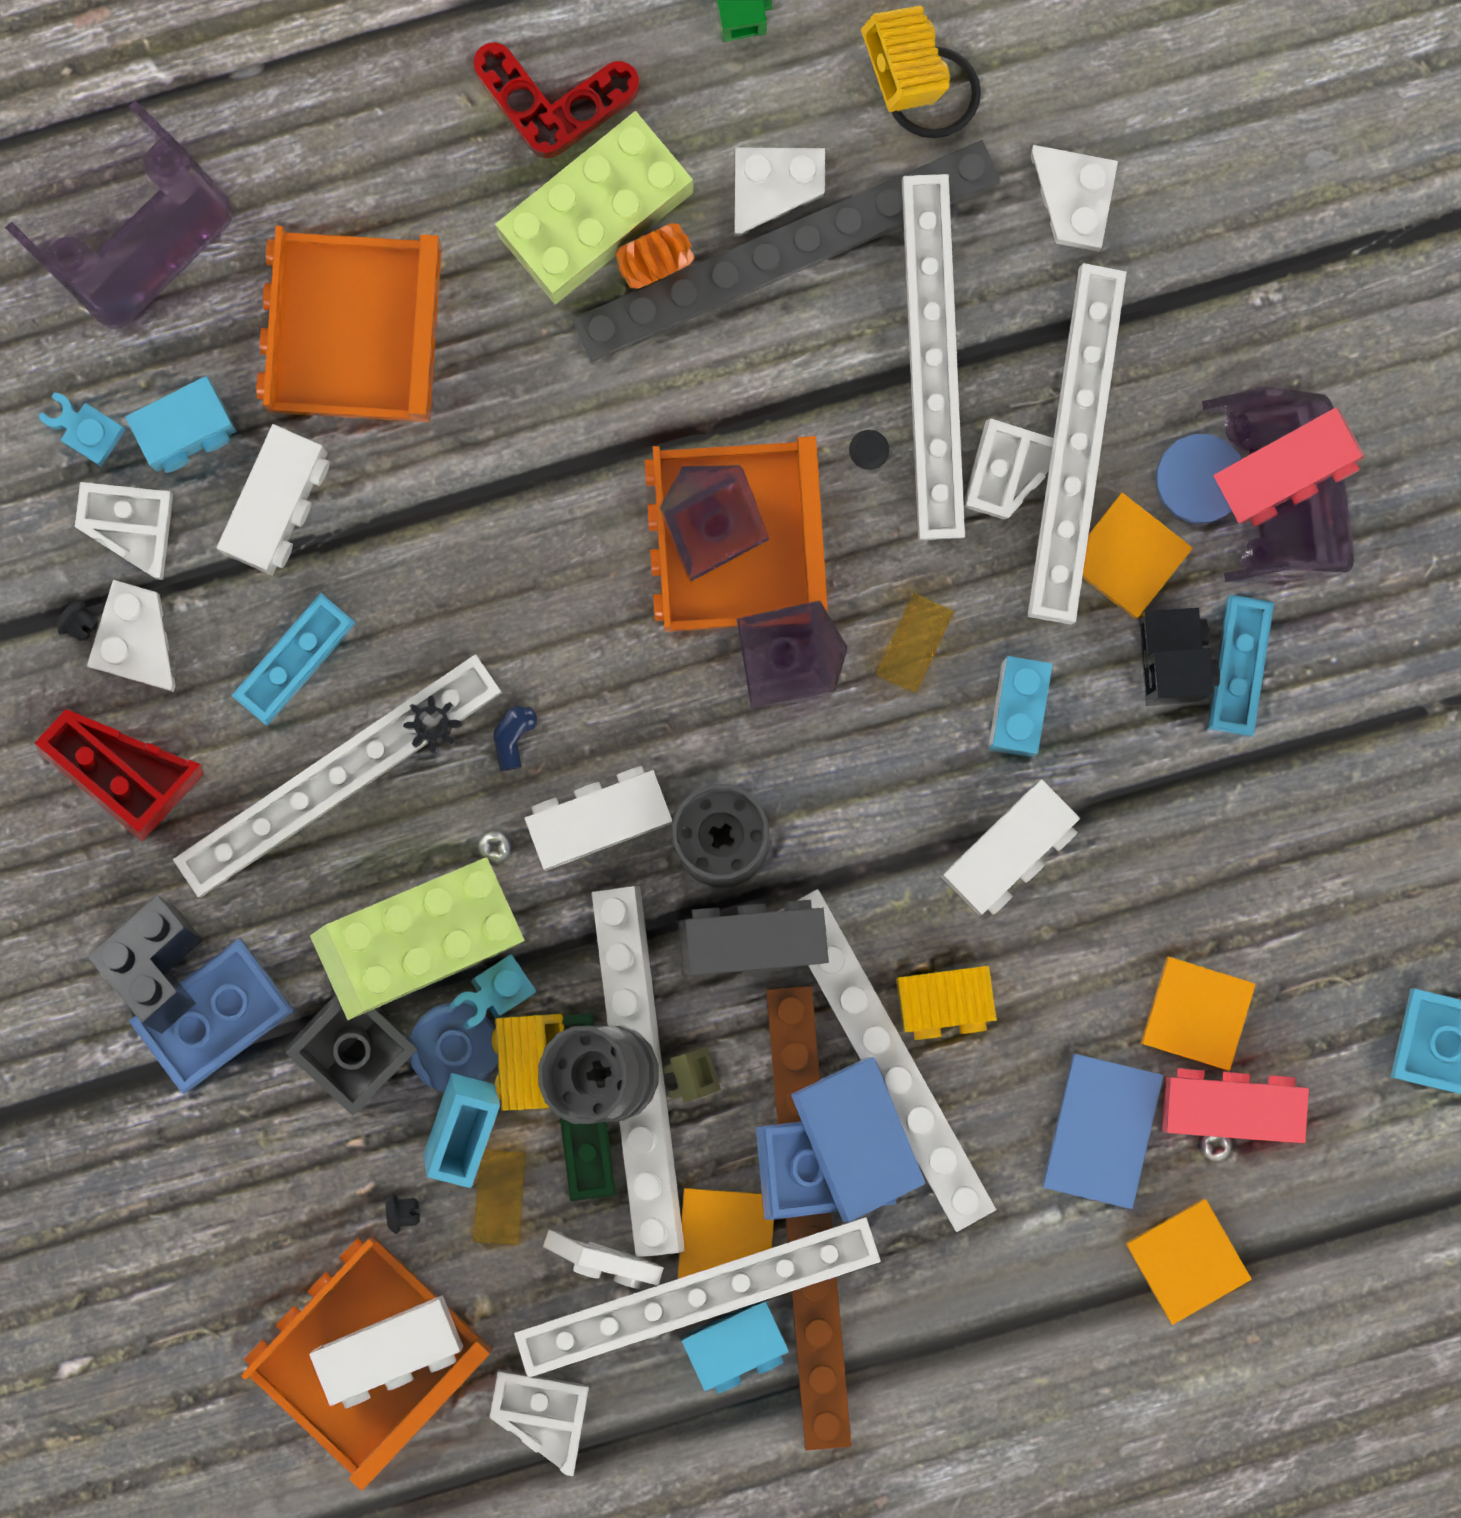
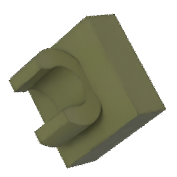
[662,1046,721,1103]

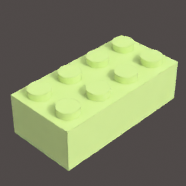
[495,111,693,305]
[310,857,525,1020]

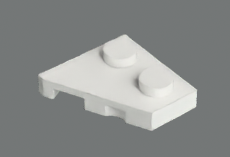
[1030,145,1118,252]
[734,147,825,237]
[963,418,1054,519]
[75,482,173,580]
[87,580,176,692]
[543,1229,664,1289]
[490,1369,589,1476]

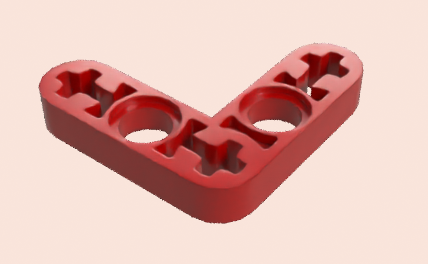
[474,42,639,158]

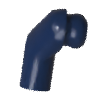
[493,706,537,771]

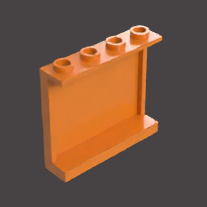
[256,225,442,422]
[644,436,828,632]
[241,1235,493,1491]

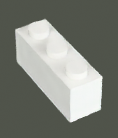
[217,424,330,576]
[524,766,673,871]
[940,779,1080,915]
[309,1295,463,1409]

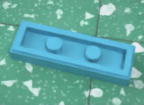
[231,593,356,726]
[1207,595,1274,737]

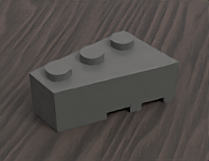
[678,900,829,977]

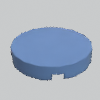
[1155,434,1241,524]
[410,1003,498,1092]

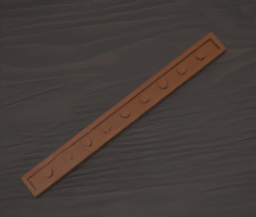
[766,986,851,1451]

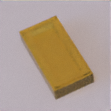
[875,592,954,694]
[473,1149,527,1245]

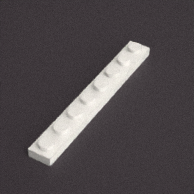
[902,174,965,540]
[1027,263,1127,625]
[173,654,502,898]
[592,886,685,1257]
[779,889,996,1232]
[514,1217,881,1378]

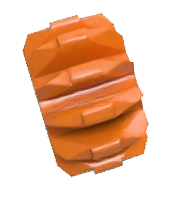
[615,223,695,289]

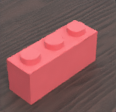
[1213,408,1366,527]
[1161,1068,1309,1143]

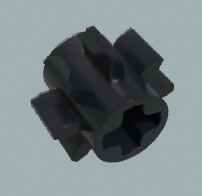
[403,696,462,754]

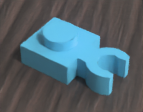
[38,393,126,467]
[449,954,537,1030]

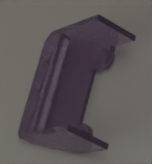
[5,100,233,329]
[1202,386,1354,584]

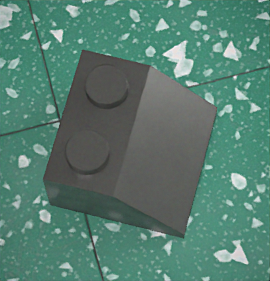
[286,995,418,1116]

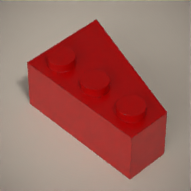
[34,709,204,842]

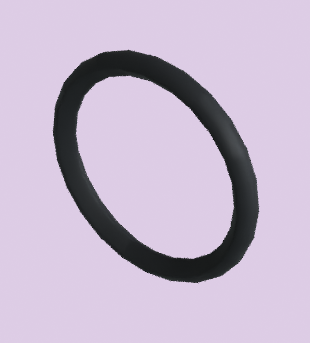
[891,47,981,138]

